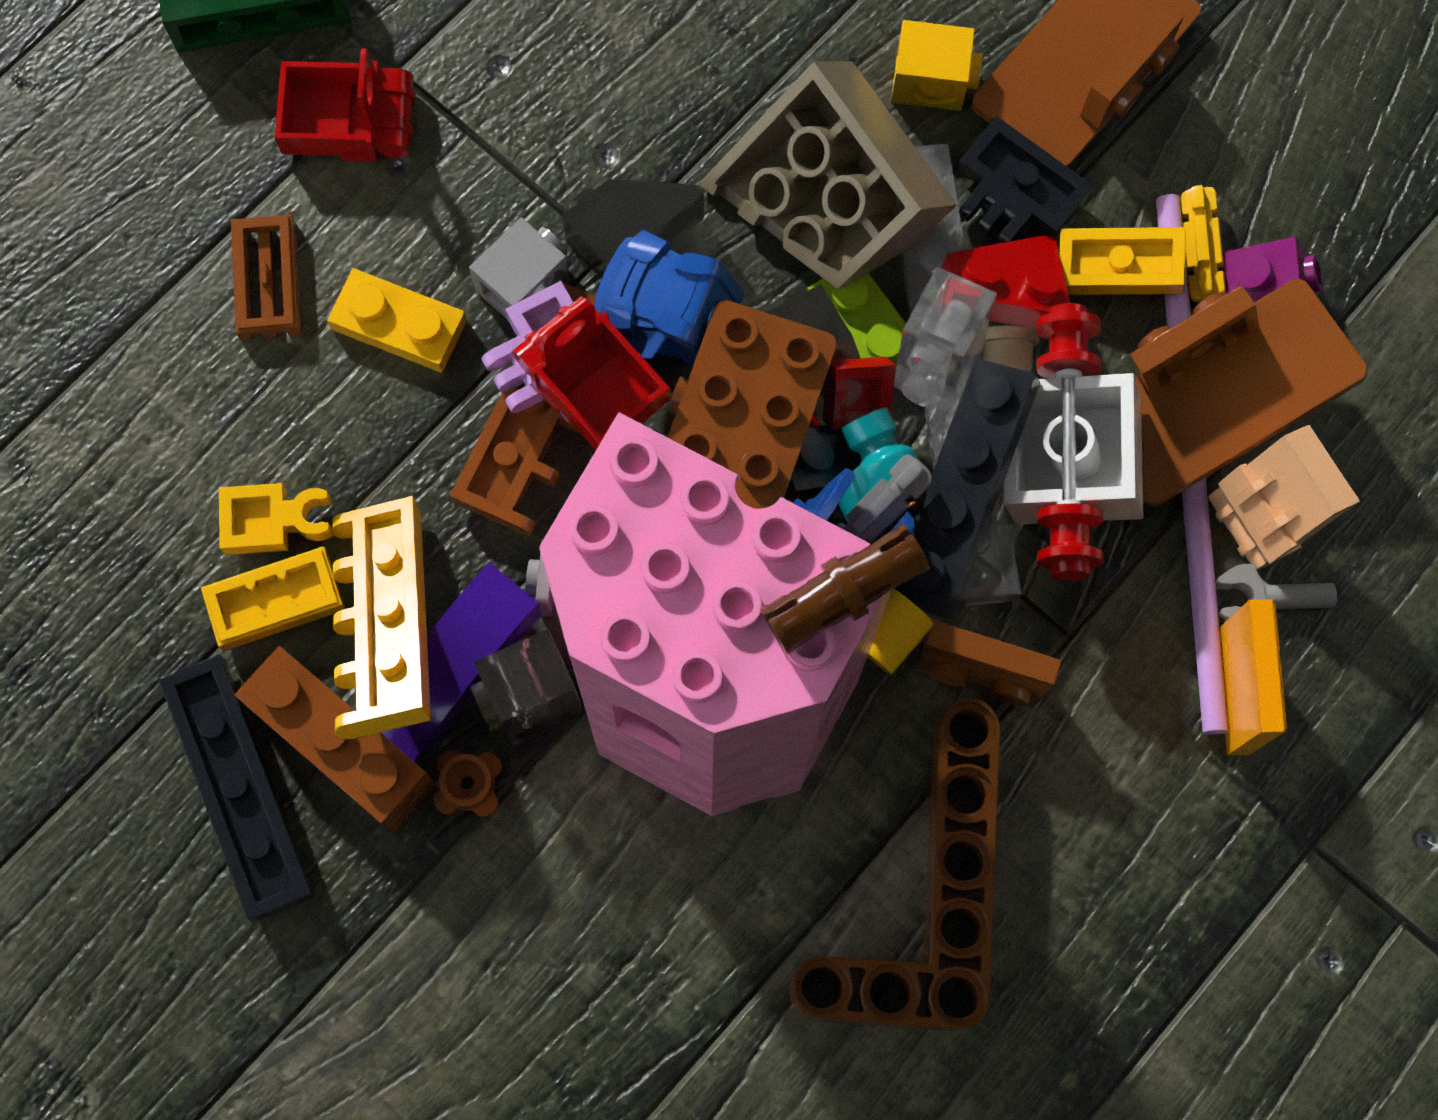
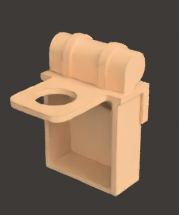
[1208,425,1360,571]

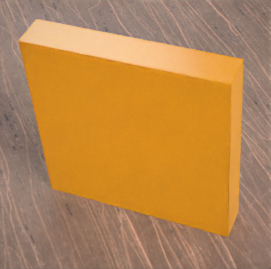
[1220,599,1287,755]

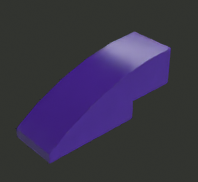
[381,562,542,763]

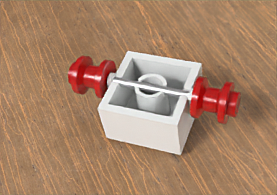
[1004,303,1143,580]

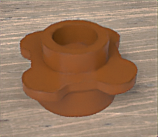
[433,750,502,817]

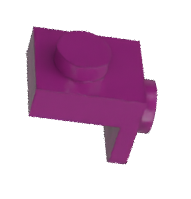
[1223,237,1323,303]

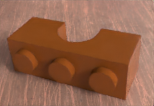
[234,645,437,834]

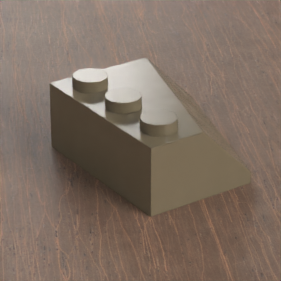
[698,61,957,289]

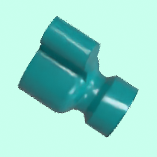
[838,407,919,523]

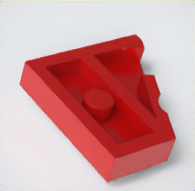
[939,235,1070,329]

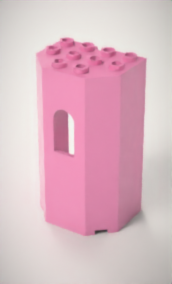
[539,412,892,816]

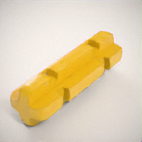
[1180,185,1227,303]

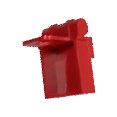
[274,48,416,162]
[512,296,670,450]

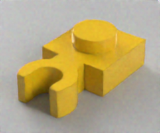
[219,483,333,555]

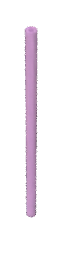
[1156,194,1229,735]

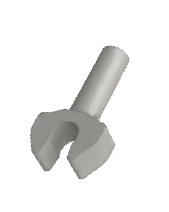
[1215,564,1337,624]

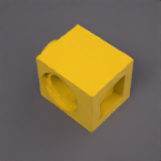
[891,20,983,111]

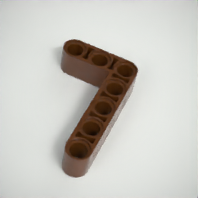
[789,698,1000,1031]

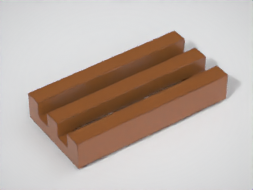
[231,214,301,341]

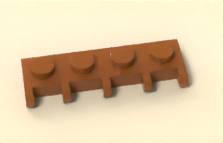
[449,281,596,536]

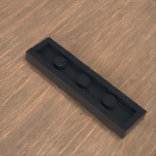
[894,358,1040,620]
[158,654,315,923]

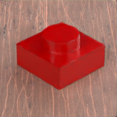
[822,357,896,429]

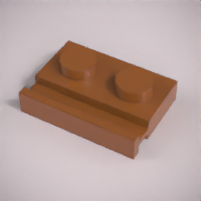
[916,620,1061,706]

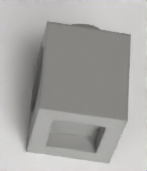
[469,217,570,320]

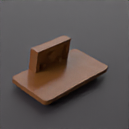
[971,0,1201,168]
[1130,279,1367,507]
[660,300,836,509]

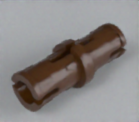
[760,523,930,655]

